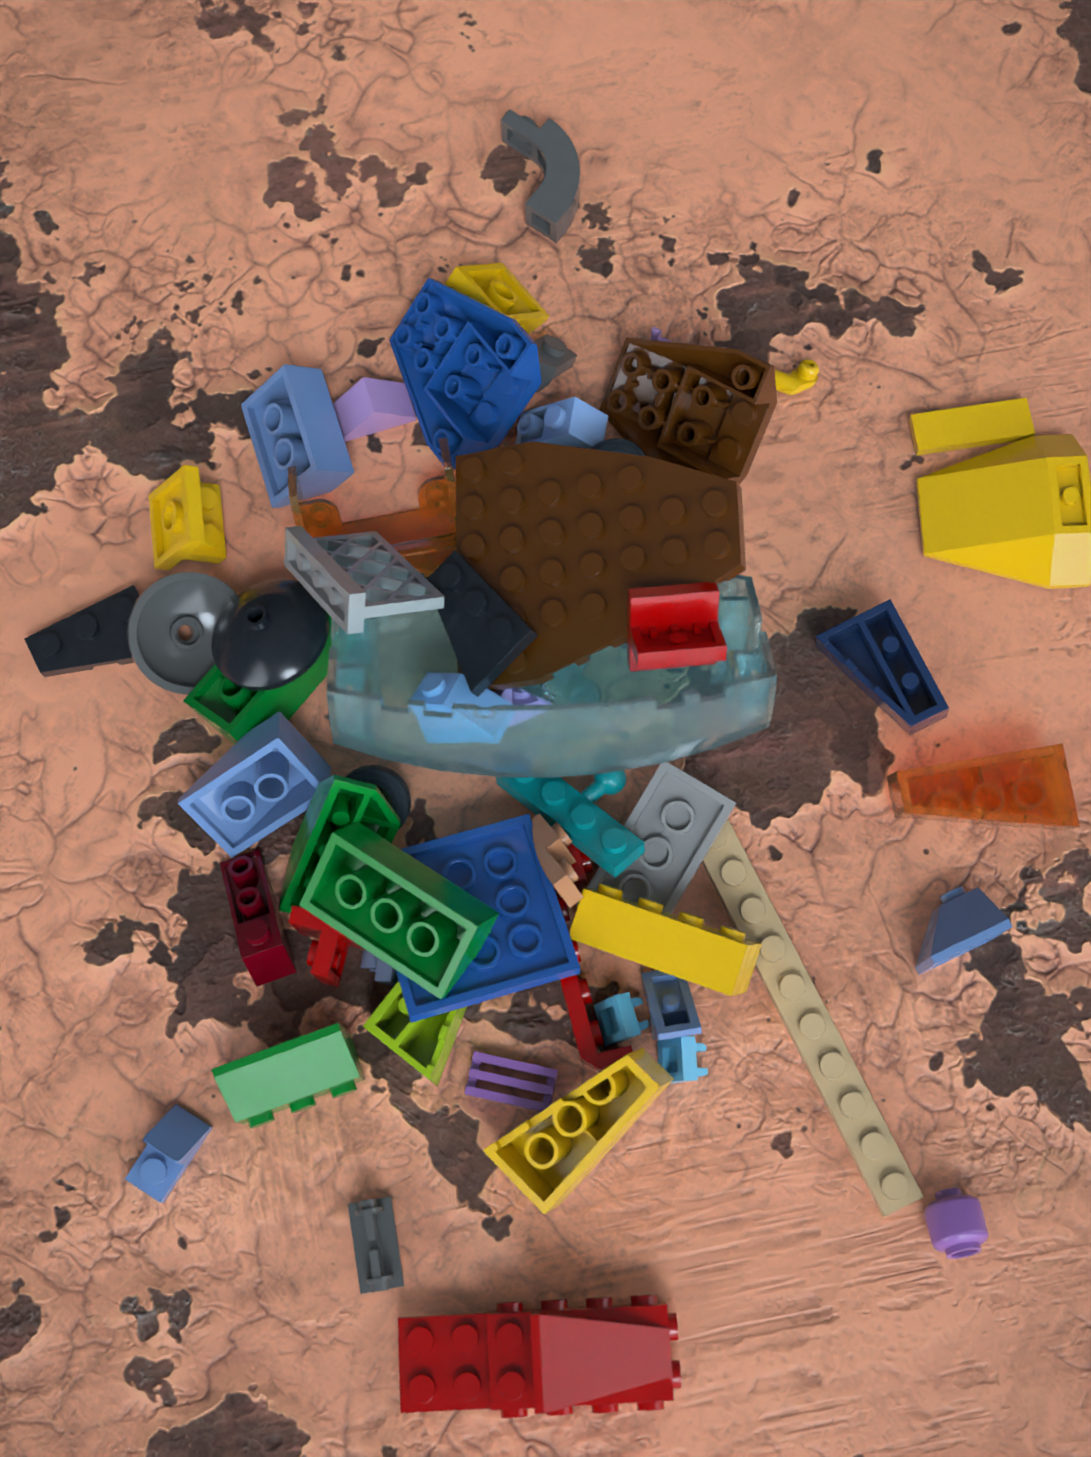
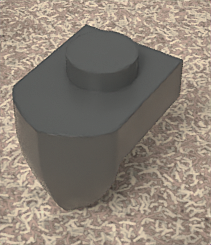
[534,334,577,393]

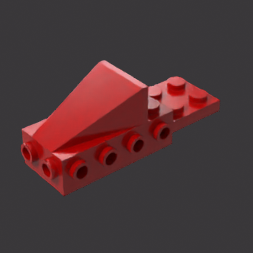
[398,1294,681,1418]

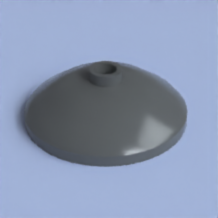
[127,572,237,695]

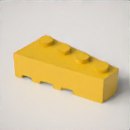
[569,883,762,996]
[482,1048,674,1215]

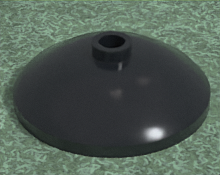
[211,578,330,691]

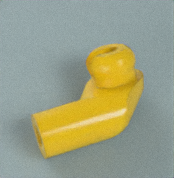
[775,359,819,395]

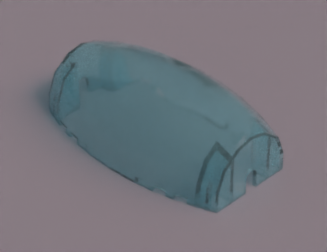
[326,573,777,778]

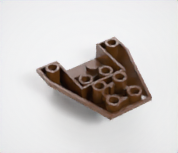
[599,337,777,485]

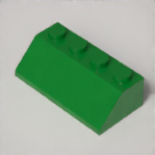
[183,615,361,744]
[299,821,499,999]

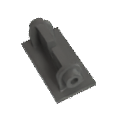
[348,1196,404,1294]

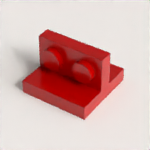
[627,582,727,672]
[288,906,366,987]

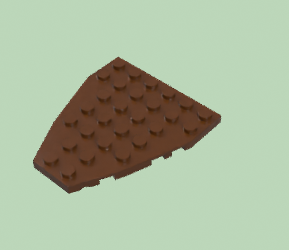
[456,441,746,691]

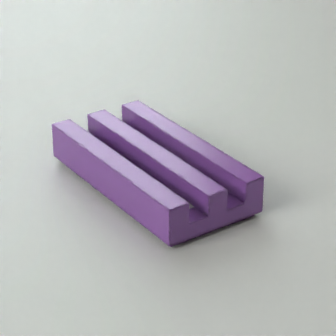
[464,1051,558,1112]

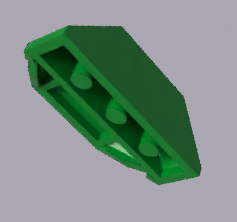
[279,774,401,913]

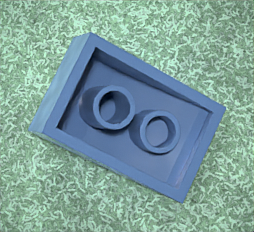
[178,711,331,858]

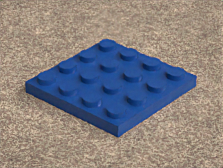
[395,814,580,1023]

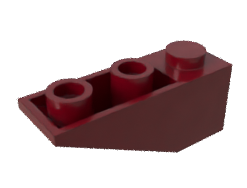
[220,849,297,987]

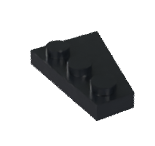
[427,550,538,697]
[24,585,140,677]

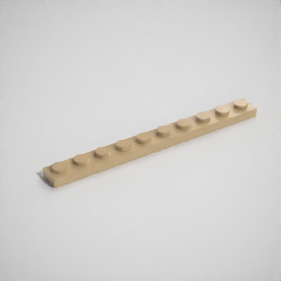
[702,819,924,1217]

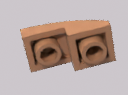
[532,813,583,908]

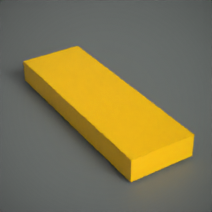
[908,397,1035,456]

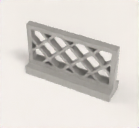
[284,526,445,635]

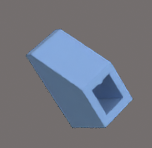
[515,397,608,449]

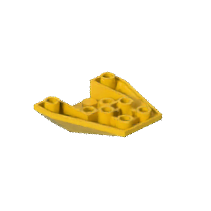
[916,434,1091,589]

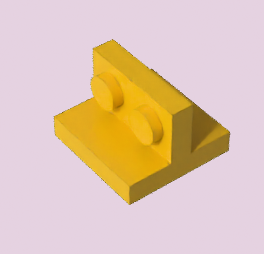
[148,465,227,571]

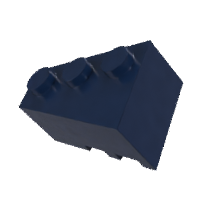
[815,599,949,735]

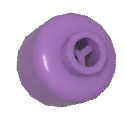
[924,1188,988,1259]

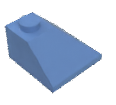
[915,886,1013,975]

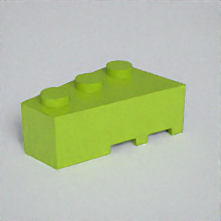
[363,981,467,1087]

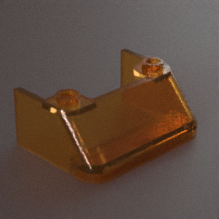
[288,438,456,579]

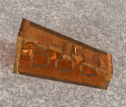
[886,743,1080,831]

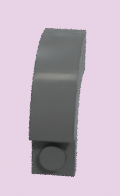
[501,109,580,243]

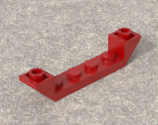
[553,844,633,1073]

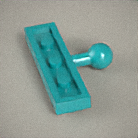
[495,751,645,878]

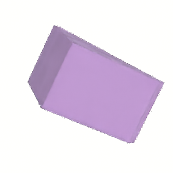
[333,377,417,442]

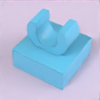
[593,992,649,1046]
[657,1036,708,1084]

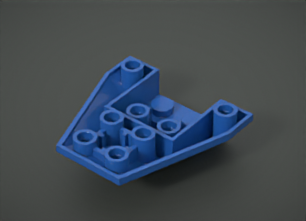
[389,278,542,470]

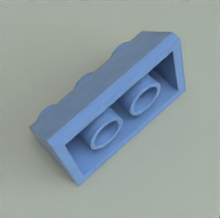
[241,364,354,508]

